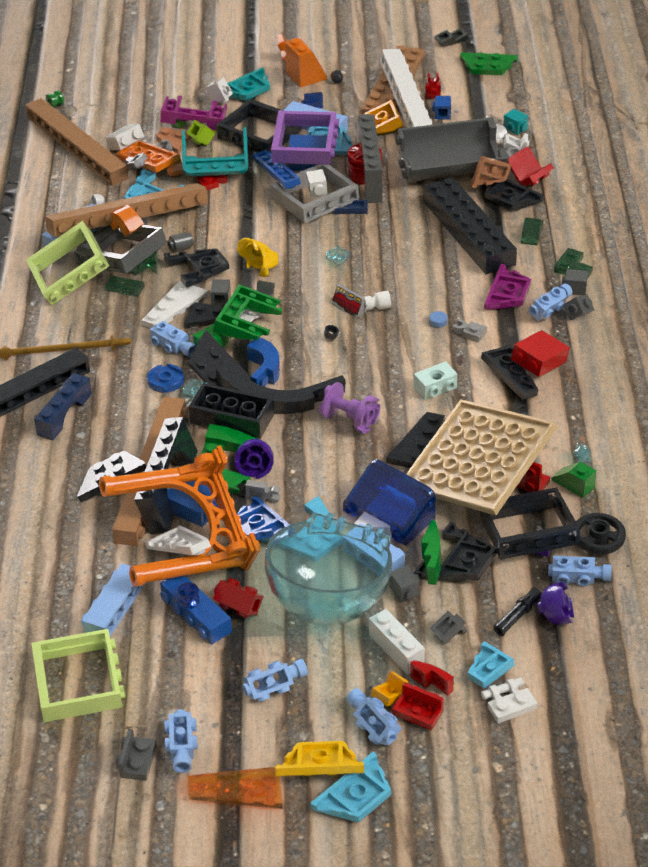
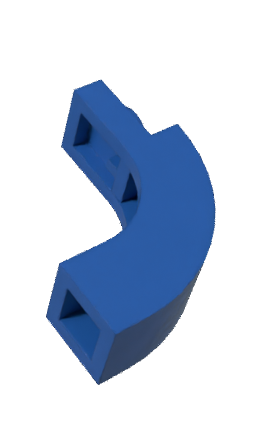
[247,337,280,387]

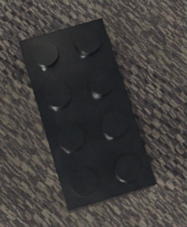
[188,383,274,439]

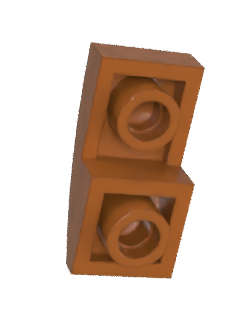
[166,153,183,177]

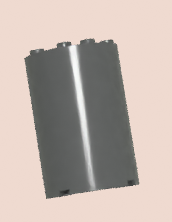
[395,117,509,182]

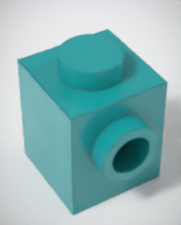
[503,109,529,135]

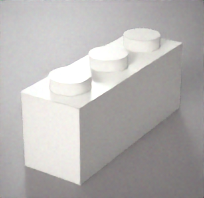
[369,609,425,675]

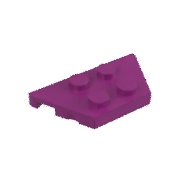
[484,264,531,310]

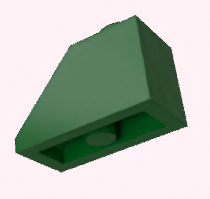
[551,462,597,498]

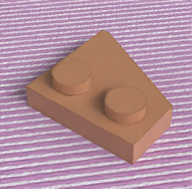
[156,127,191,153]
[470,156,512,188]

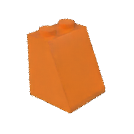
[285,38,327,88]

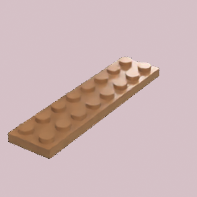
[361,45,426,114]

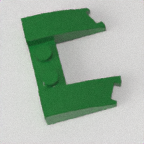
[213,284,283,340]
[201,424,257,494]

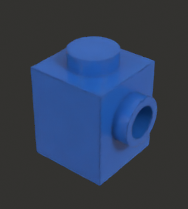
[432,96,451,120]

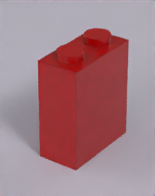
[511,330,570,377]

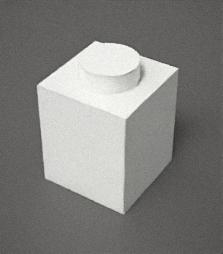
[306,169,327,197]

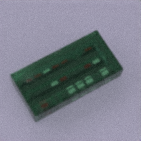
[105,275,145,297]

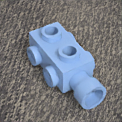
[529,284,573,321]
[150,320,197,358]
[548,556,612,587]
[242,659,308,702]
[346,688,402,745]
[164,709,198,773]

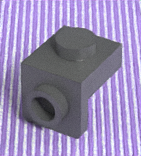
[256,280,275,297]
[563,294,594,320]

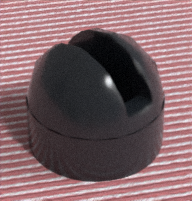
[330,70,343,84]
[324,325,339,341]

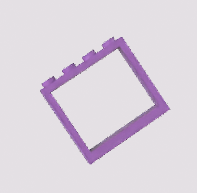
[271,110,339,165]

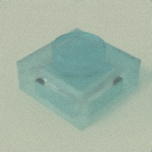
[326,245,350,266]
[183,378,208,398]

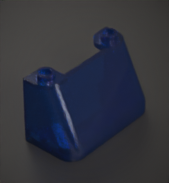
[343,459,436,546]

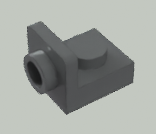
[430,611,467,644]

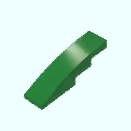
[421,520,442,585]

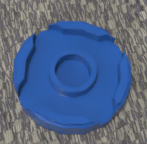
[147,364,184,393]

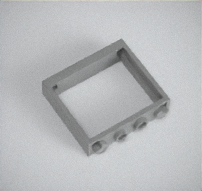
[270,164,359,223]

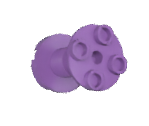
[319,382,380,434]

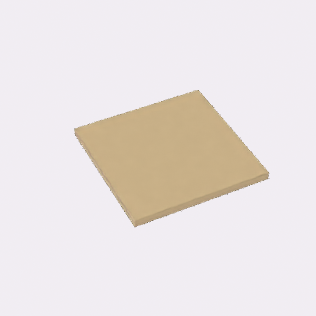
[400,399,557,515]

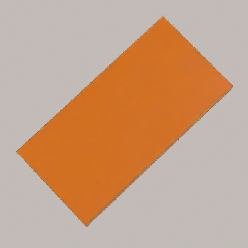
[115,141,180,173]

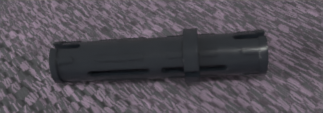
[493,587,542,636]

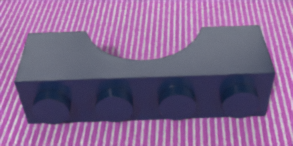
[34,373,92,440]

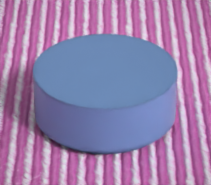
[430,311,447,328]

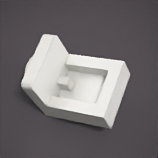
[503,133,529,149]

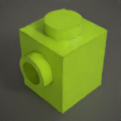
[187,120,215,146]

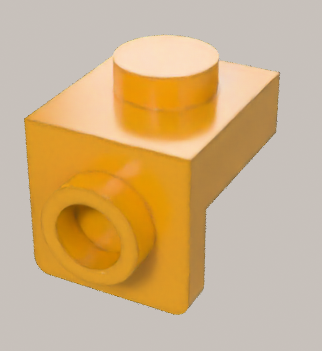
[370,671,408,706]

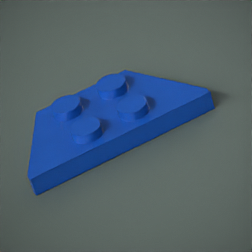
[237,495,293,540]

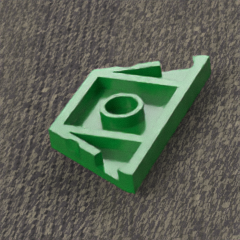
[460,52,518,76]

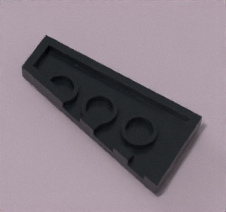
[481,345,539,400]

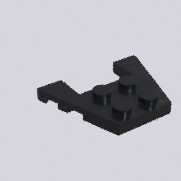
[164,248,230,288]
[414,522,497,580]

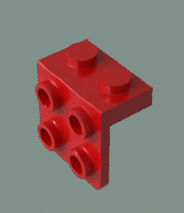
[508,146,554,187]

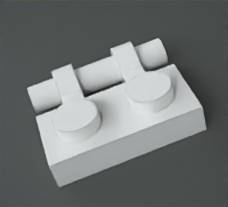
[481,677,538,724]

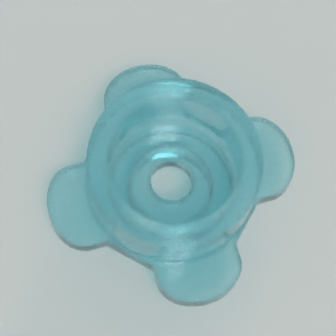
[573,442,592,463]

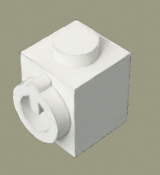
[206,78,233,104]

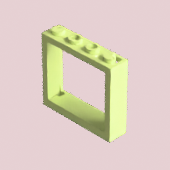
[26,221,109,305]
[31,629,125,722]

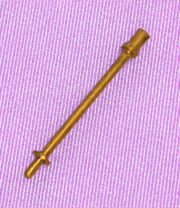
[0,335,132,360]

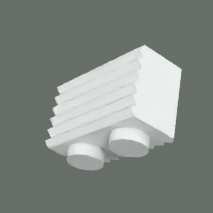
[105,123,144,151]

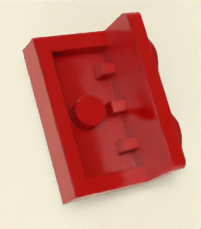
[392,682,444,731]

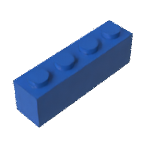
[160,576,232,645]

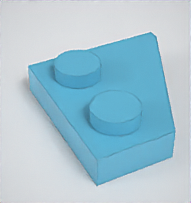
[468,641,515,688]

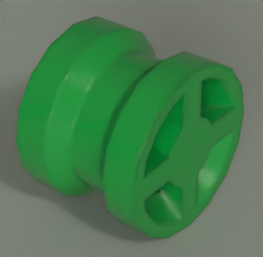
[46,90,64,108]

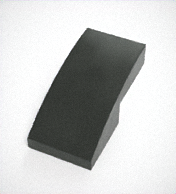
[434,28,469,46]

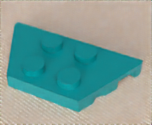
[227,67,270,101]

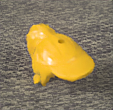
[237,238,279,278]

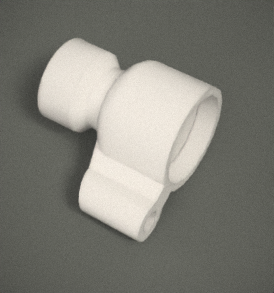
[364,291,391,311]

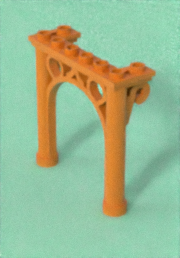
[99,446,260,587]

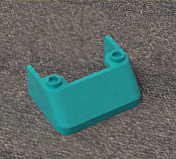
[182,128,248,176]

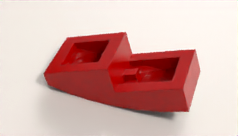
[410,660,454,696]

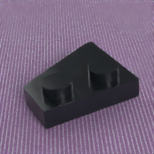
[184,302,224,329]

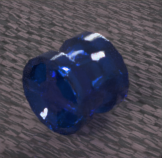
[178,582,200,609]

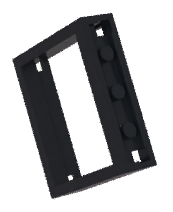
[217,98,302,153]
[480,487,580,560]

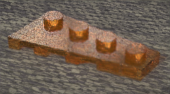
[187,767,283,809]

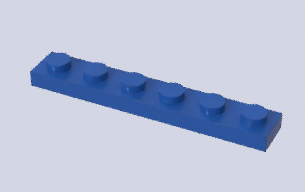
[252,150,301,189]

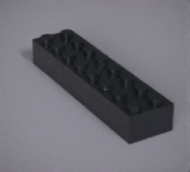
[423,177,517,275]

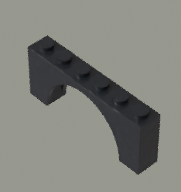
[134,417,198,534]

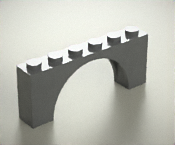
[358,114,383,203]

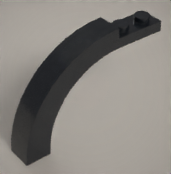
[216,362,346,414]

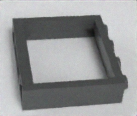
[74,225,167,274]

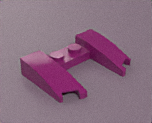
[160,96,227,130]

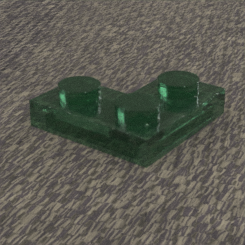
[553,248,593,279]

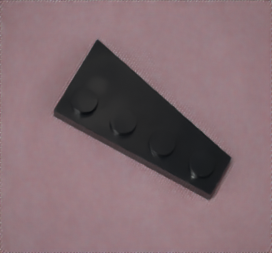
[386,412,445,468]

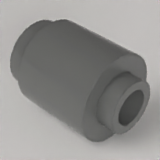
[167,232,194,252]

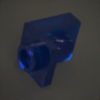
[301,92,323,109]

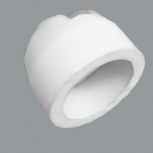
[91,194,105,205]

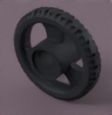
[576,513,626,555]

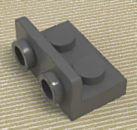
[116,729,157,781]

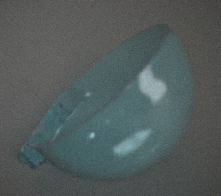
[265,512,392,626]

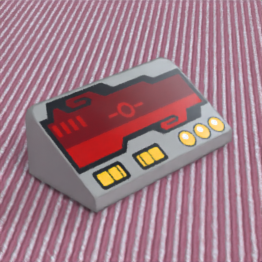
[331,284,365,318]

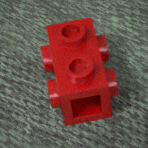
[213,578,264,618]

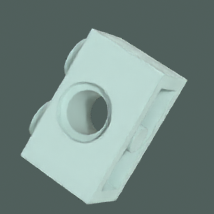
[414,361,457,400]

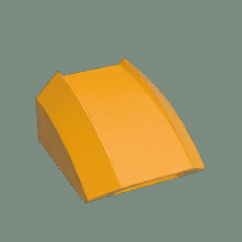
[364,100,404,135]

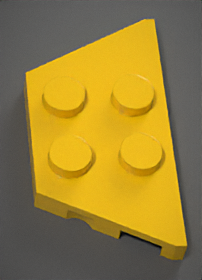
[275,741,364,776]

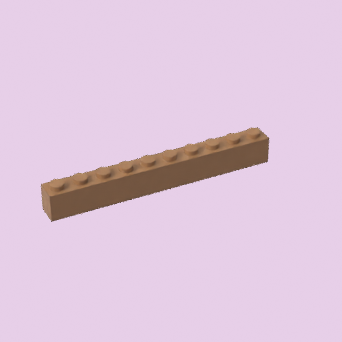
[25,98,129,186]
[45,183,208,237]
[112,397,189,546]

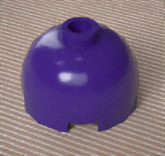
[235,439,274,479]
[538,581,574,625]

